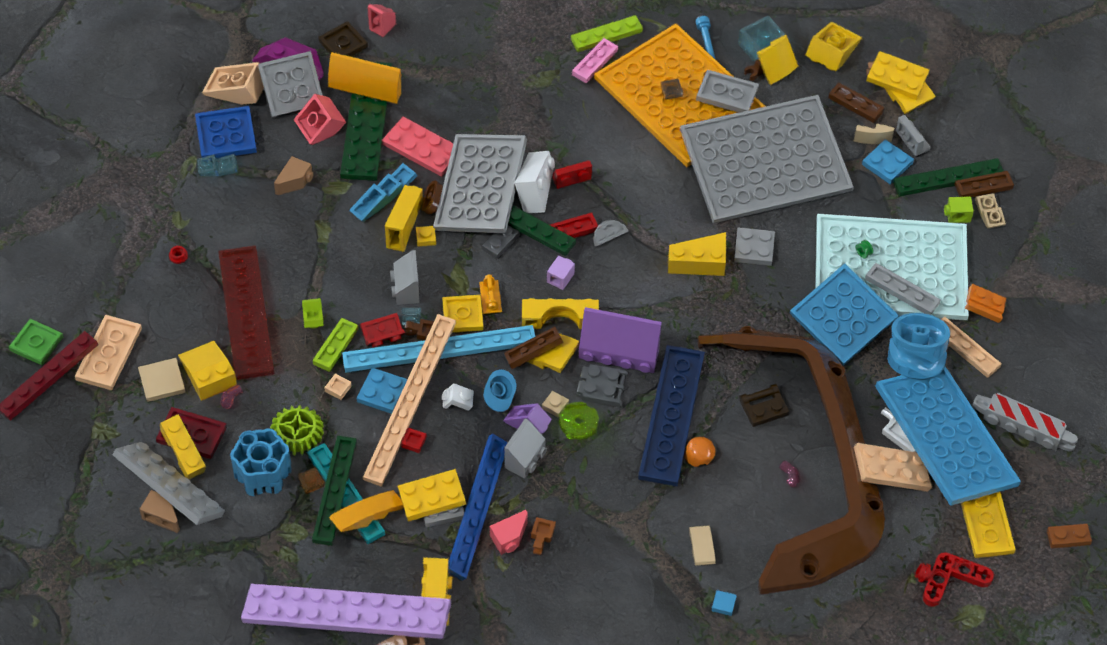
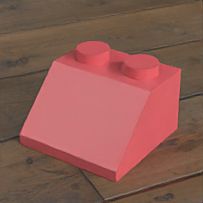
[294,94,346,145]

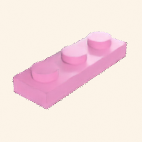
[572,38,618,83]

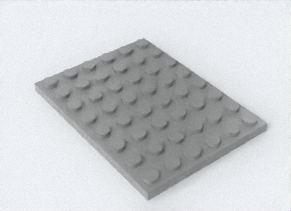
[680,95,854,223]

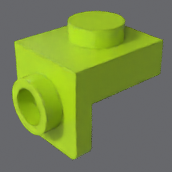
[302,298,324,329]

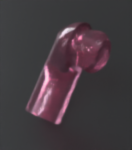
[220,384,243,409]
[779,460,800,487]

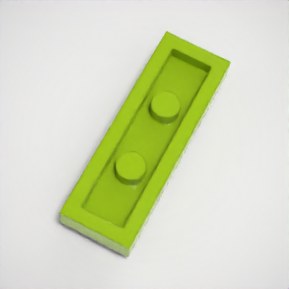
[313,318,359,372]

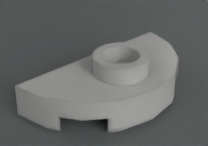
[593,220,628,246]

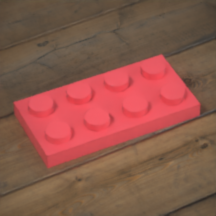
[382,117,453,177]

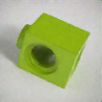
[944,197,974,223]

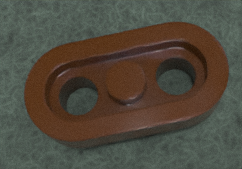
[421,180,443,215]

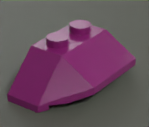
[253,37,324,81]

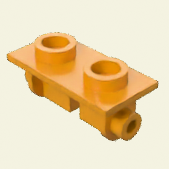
[479,274,502,314]

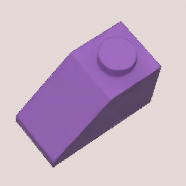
[503,403,552,434]

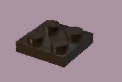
[318,21,368,57]

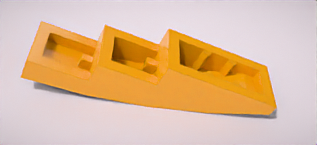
[329,490,404,532]

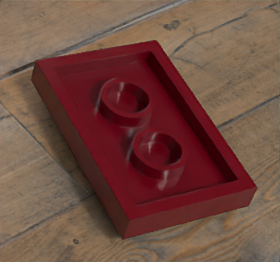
[156,407,227,459]

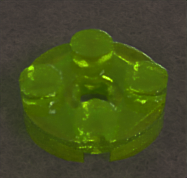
[559,402,599,439]

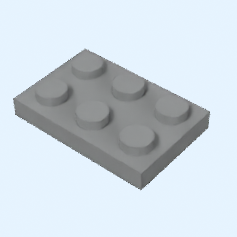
[696,70,759,112]

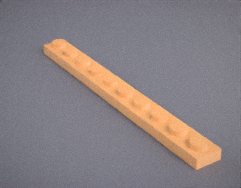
[363,314,456,487]

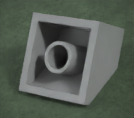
[390,250,419,305]
[505,418,547,478]

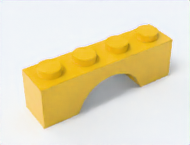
[522,298,599,329]

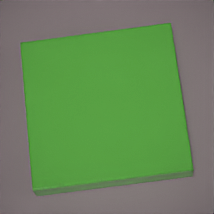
[9,319,63,365]

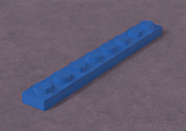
[448,434,508,581]

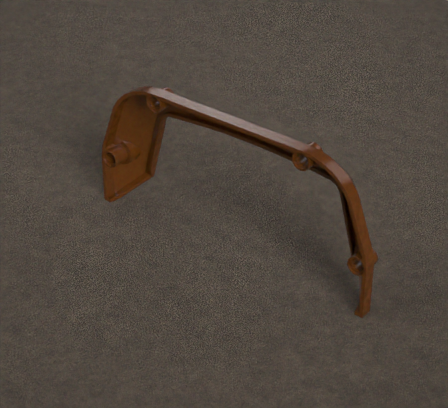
[697,326,885,595]

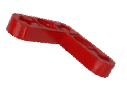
[922,552,994,607]

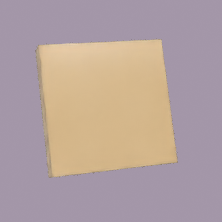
[138,358,185,402]

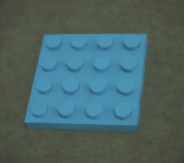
[790,263,899,366]

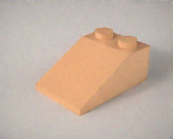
[202,62,264,105]

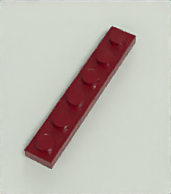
[0,331,99,421]

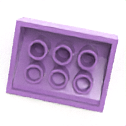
[579,307,662,373]

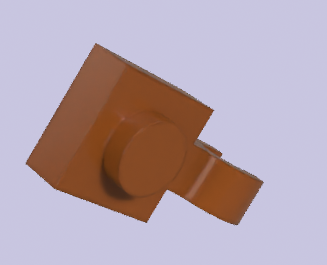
[531,517,556,555]

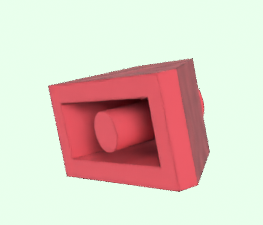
[368,4,396,37]
[490,510,528,555]

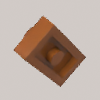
[1047,524,1092,548]

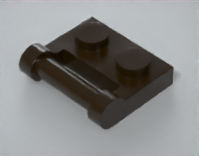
[739,384,789,427]

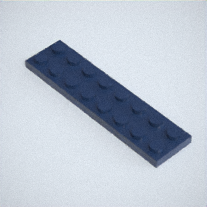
[638,345,705,486]

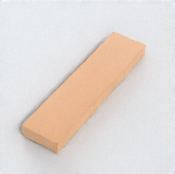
[941,317,1001,378]

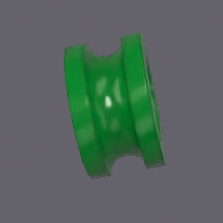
[855,240,874,259]

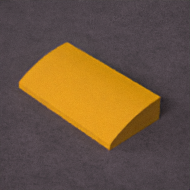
[328,52,401,104]

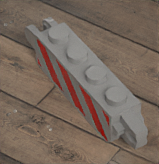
[972,393,1078,452]

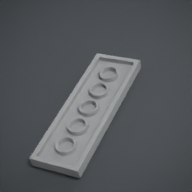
[113,442,225,525]

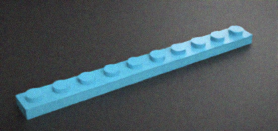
[342,325,535,373]

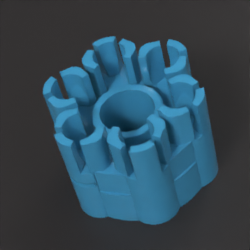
[230,428,292,496]

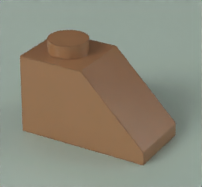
[274,157,313,195]
[140,490,180,533]

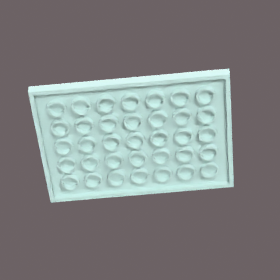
[815,214,969,320]

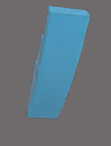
[349,163,417,222]

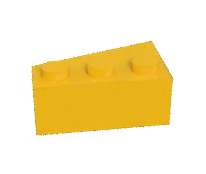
[668,232,726,276]
[421,557,453,626]

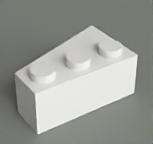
[515,151,555,213]

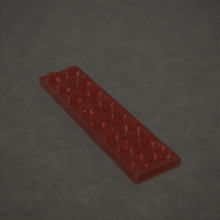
[218,245,274,380]

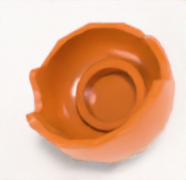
[684,437,716,467]

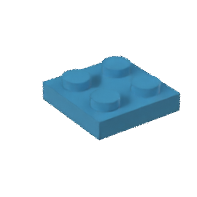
[862,139,914,185]
[357,368,408,414]

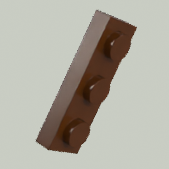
[828,82,884,123]
[955,171,1014,197]
[504,327,563,369]

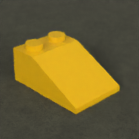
[805,22,862,71]
[178,341,237,401]

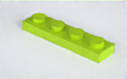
[571,15,643,52]

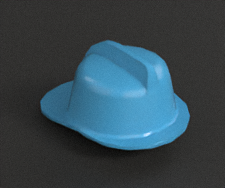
[483,370,517,412]

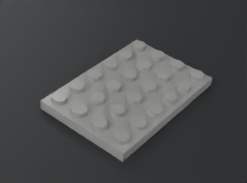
[433,134,527,233]

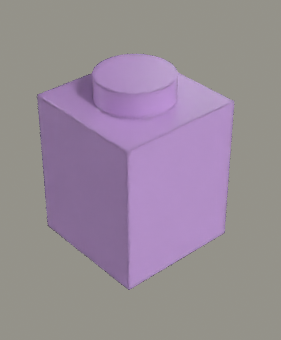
[547,256,575,290]

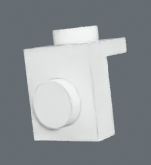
[442,383,474,411]

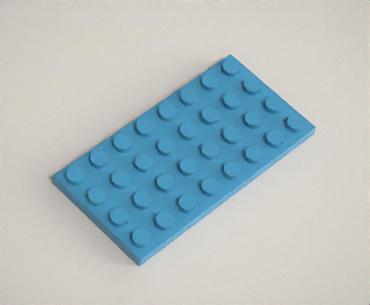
[875,366,1021,506]

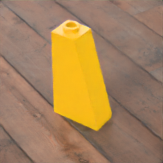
[385,185,423,252]

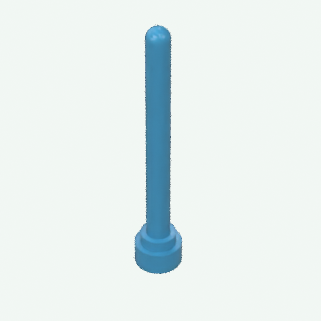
[695,16,716,60]

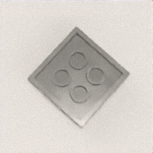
[258,51,323,117]

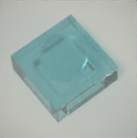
[402,308,421,325]

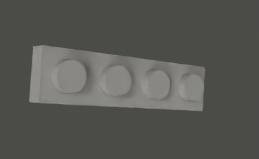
[865,263,941,315]

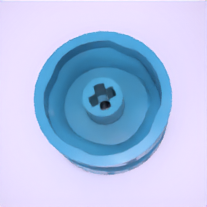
[887,313,950,379]

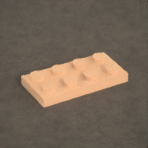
[75,315,142,390]
[854,443,932,492]

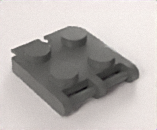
[576,364,628,407]

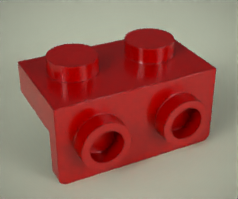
[552,160,592,189]
[360,313,405,348]

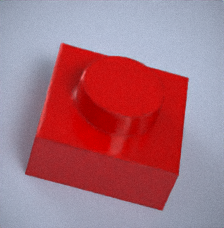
[401,428,427,453]

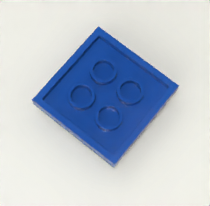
[195,106,257,160]

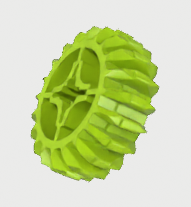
[270,404,324,456]

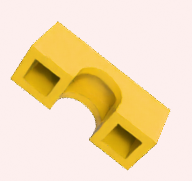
[160,414,206,480]

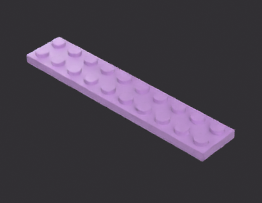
[241,584,451,639]

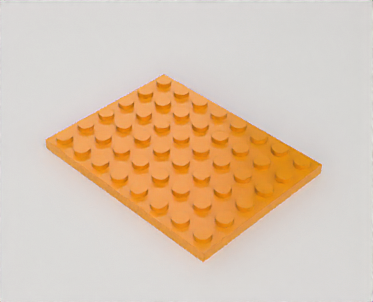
[594,24,766,167]

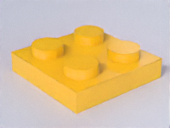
[442,295,483,333]

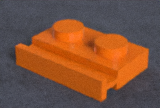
[965,284,1006,323]

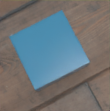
[712,590,737,616]

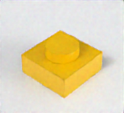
[416,226,436,247]

